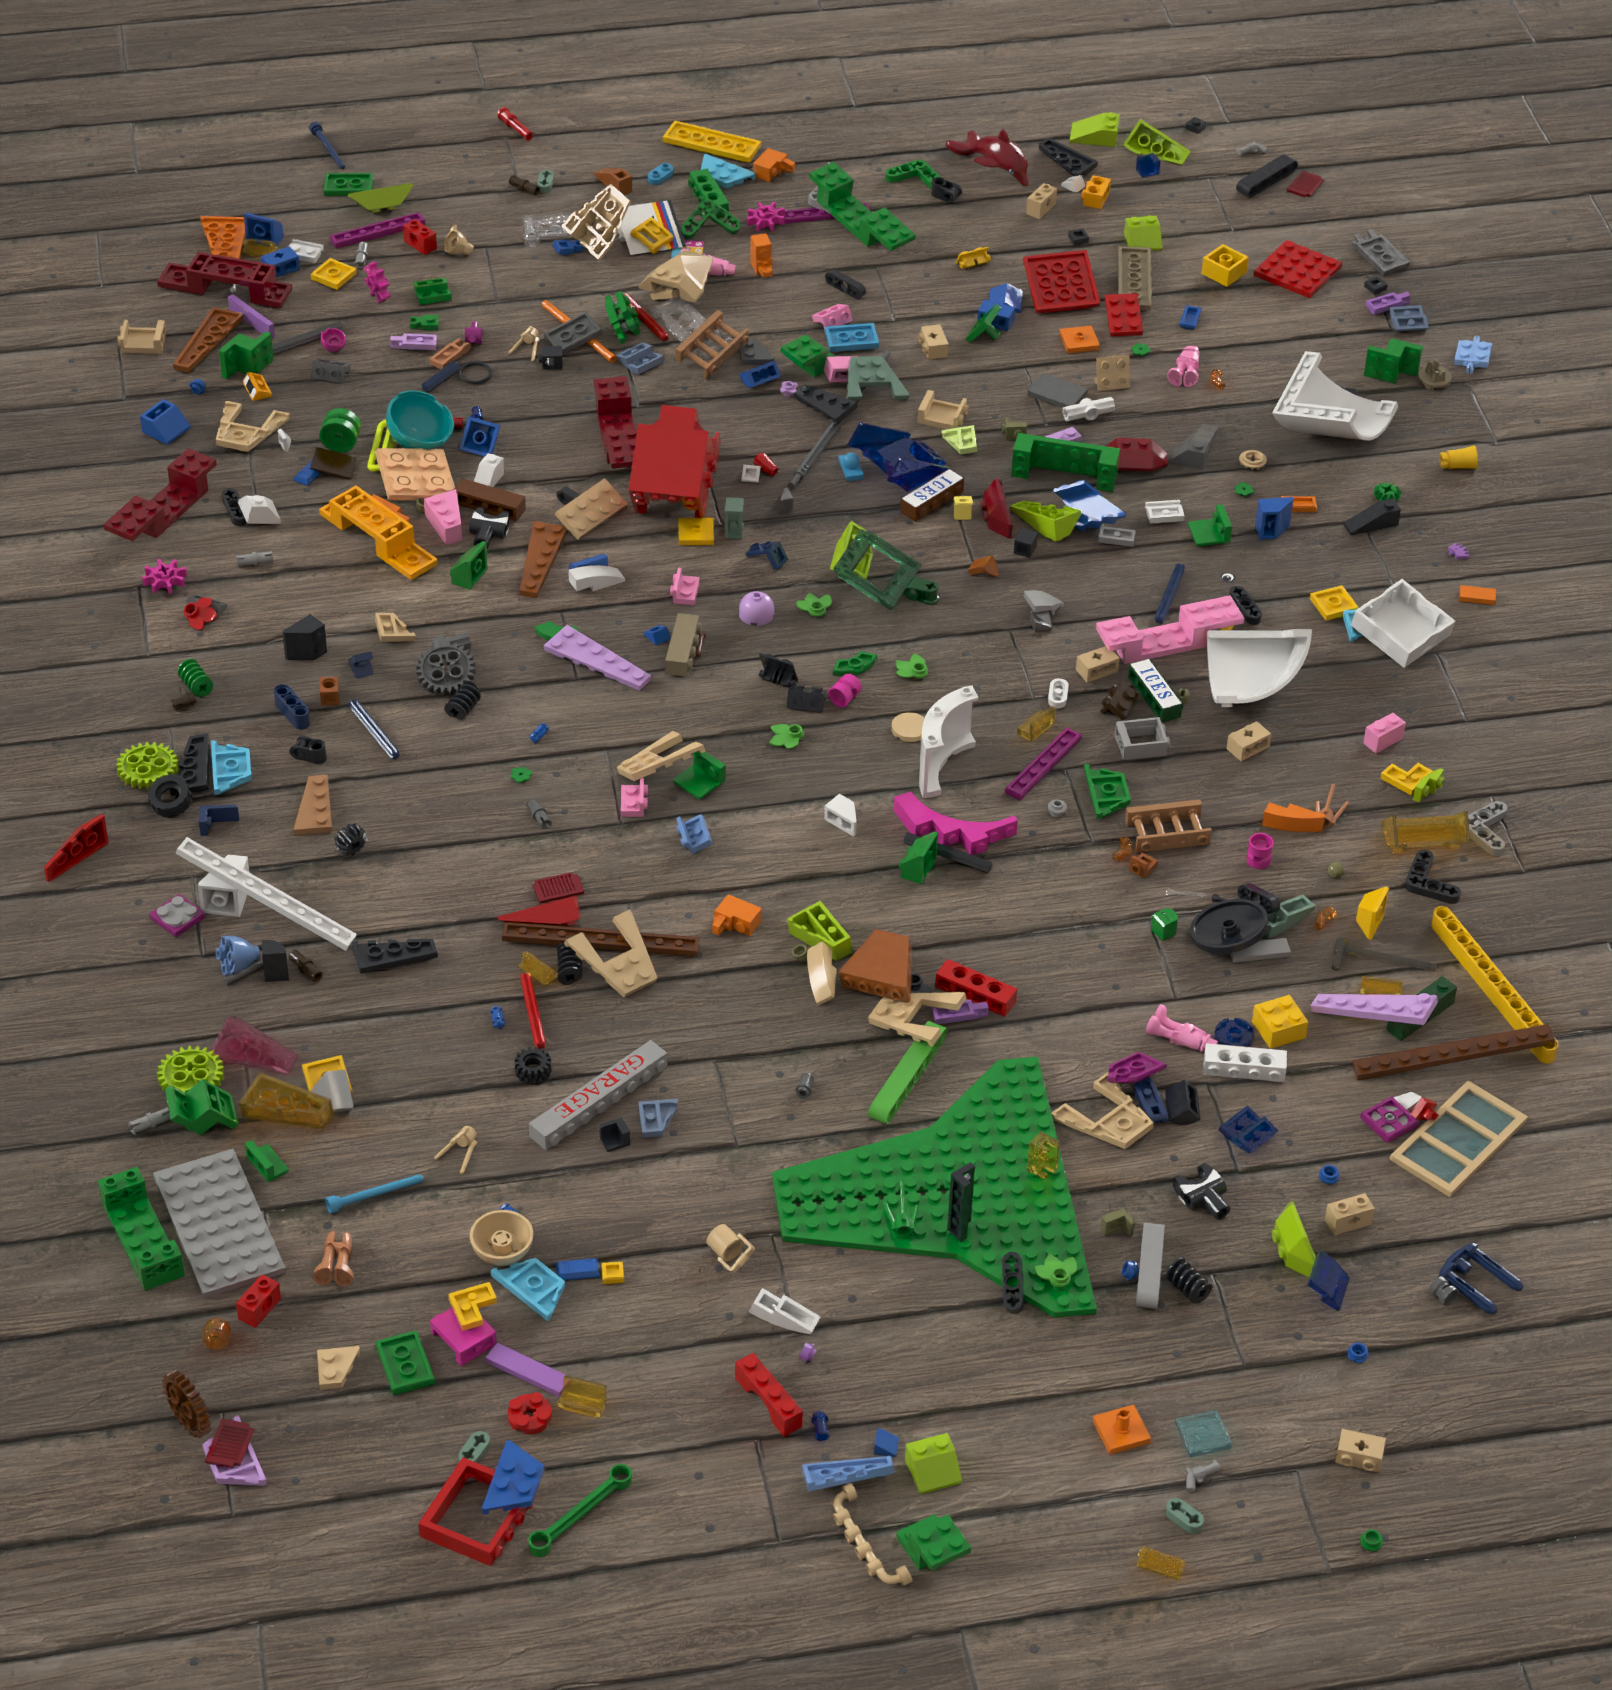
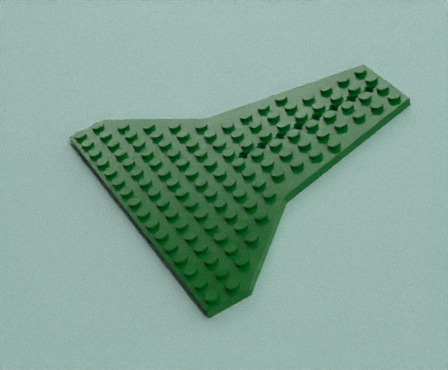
[772,1056,1097,1318]

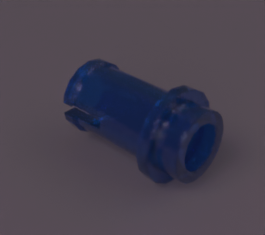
[471,406,483,420]
[811,1411,830,1441]

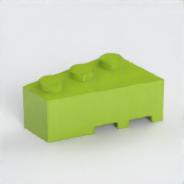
[787,901,853,961]

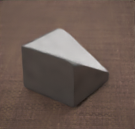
[775,488,793,514]
[1030,610,1052,632]

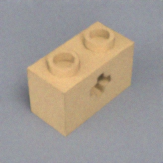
[1026,183,1057,219]
[918,324,948,360]
[1076,646,1120,683]
[1227,721,1271,761]
[1325,1193,1375,1235]
[1335,1429,1386,1472]

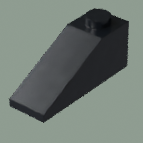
[1344,499,1401,536]

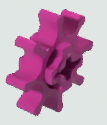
[747,202,785,232]
[363,261,391,303]
[142,559,187,594]

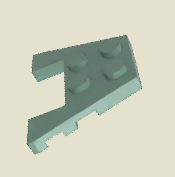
[846,356,909,401]

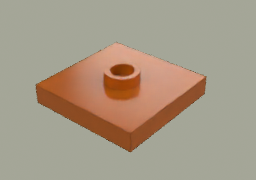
[1059,326,1100,353]

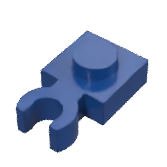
[553,240,583,255]

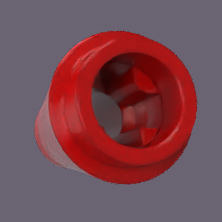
[753,453,779,476]

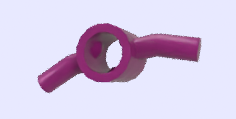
[465,321,482,344]

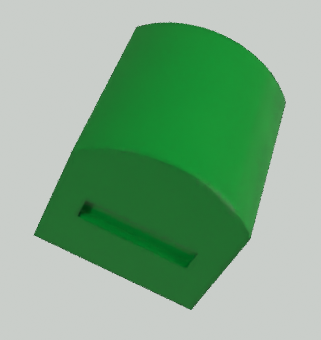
[1151,908,1178,941]

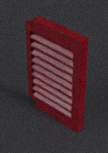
[1287,171,1324,197]
[533,872,584,904]
[205,1418,255,1468]

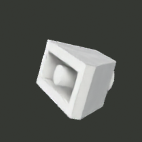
[474,453,504,487]
[824,794,857,837]

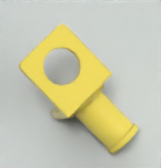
[954,496,973,520]

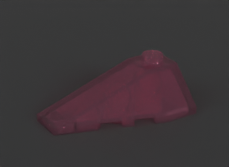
[210,1016,298,1073]

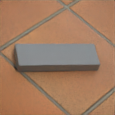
[1230,938,1291,963]

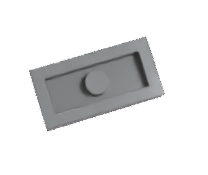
[1098,526,1136,547]

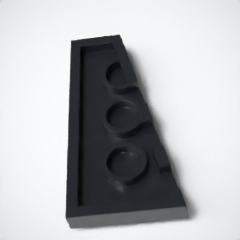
[794,385,858,425]

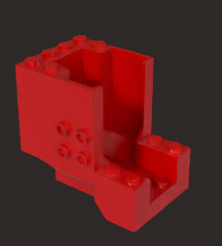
[629,405,721,518]

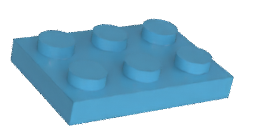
[825,323,879,352]

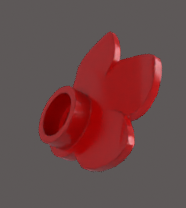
[184,597,217,630]

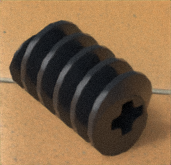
[444,681,481,720]
[557,943,582,985]
[1166,1257,1212,1303]

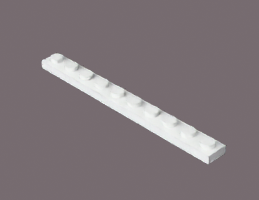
[176,837,357,951]

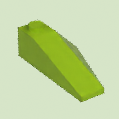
[1123,119,1191,165]
[1010,501,1081,541]

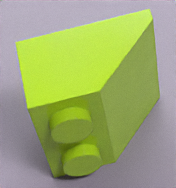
[1124,215,1162,251]
[905,1433,962,1495]

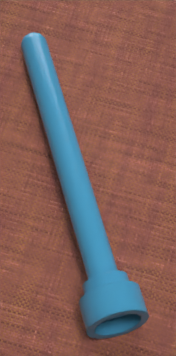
[325,1174,424,1214]

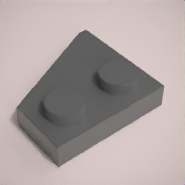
[741,339,774,365]

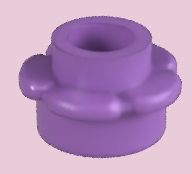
[799,1343,816,1363]

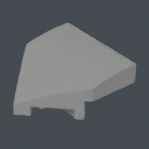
[1024,590,1064,615]
[306,1070,354,1113]

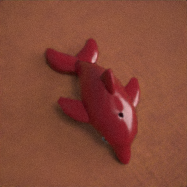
[945,129,1028,186]

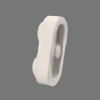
[1048,679,1069,709]

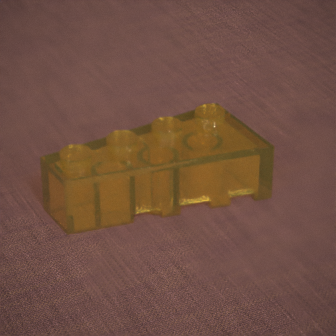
[239,1073,334,1129]

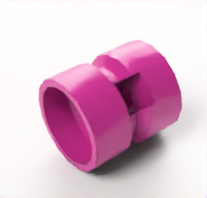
[828,674,862,708]
[1246,833,1274,869]

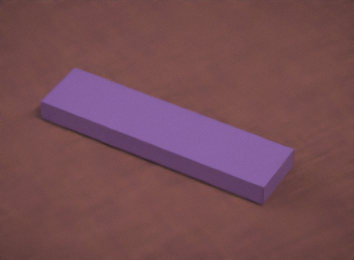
[228,294,275,338]
[485,1343,571,1397]

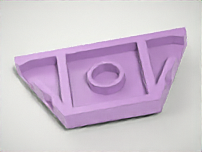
[202,1415,267,1486]

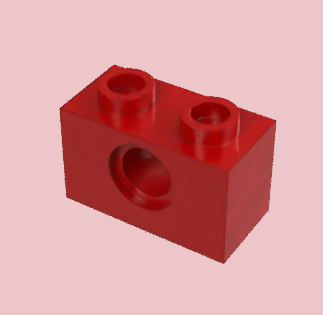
[403,219,437,255]
[236,1274,281,1328]

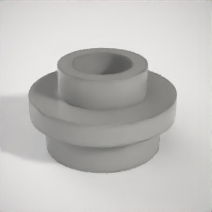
[1048,799,1067,817]

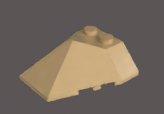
[562,184,631,261]
[639,250,713,303]

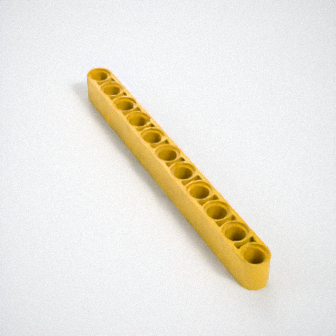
[1431,906,1558,1064]

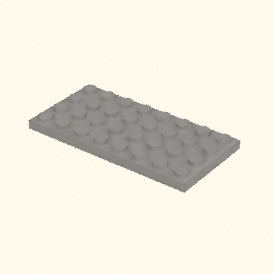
[153,1149,286,1299]

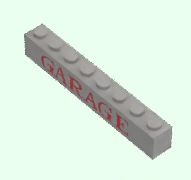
[529,1040,667,1150]

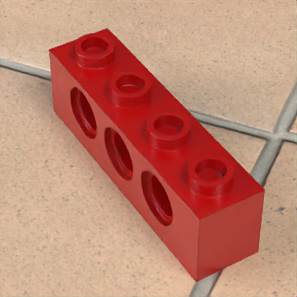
[935,959,1017,1017]

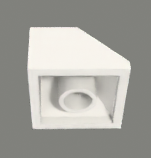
[238,495,281,524]

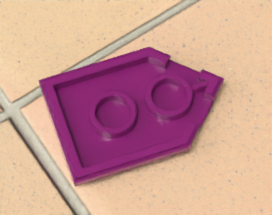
[1108,1052,1167,1083]

